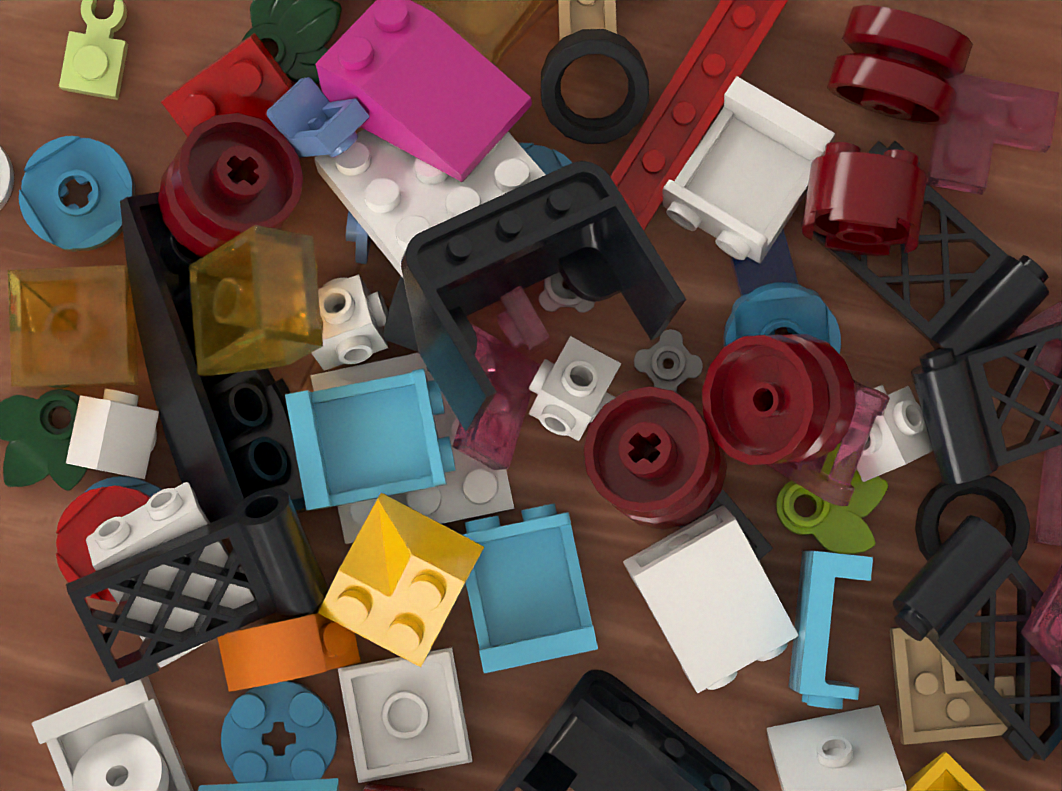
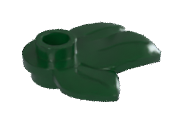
[242,0,342,85]
[0,389,88,491]

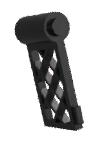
[801,141,1049,365]
[911,321,1062,484]
[66,488,328,685]
[893,515,1062,761]

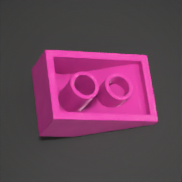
[315,0,532,182]

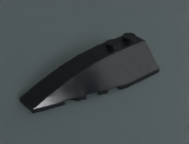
[120,192,307,539]

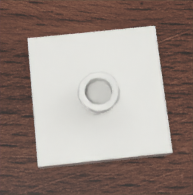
[338,647,473,783]
[766,705,907,791]

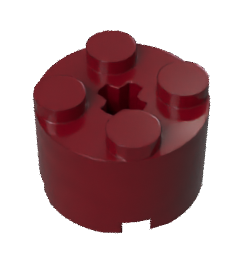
[802,142,927,256]

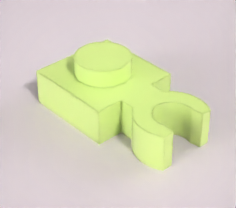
[59,0,128,100]

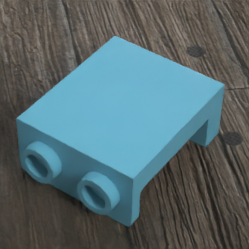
[285,368,456,511]
[463,503,598,673]
[788,551,873,709]

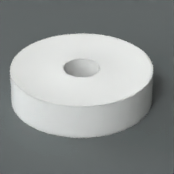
[72,733,169,791]

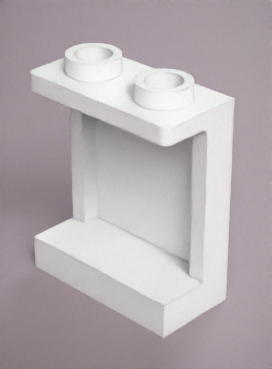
[662,76,835,264]
[86,482,256,668]
[623,505,799,693]
[32,676,194,791]

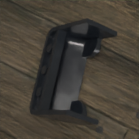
[401,161,686,432]
[495,670,759,791]

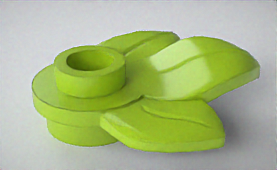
[776,442,888,554]

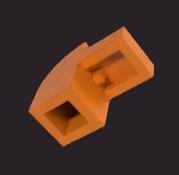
[217,613,361,692]

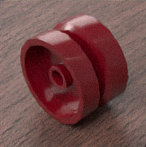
[827,5,973,125]
[158,113,303,262]
[702,334,856,465]
[583,386,727,530]

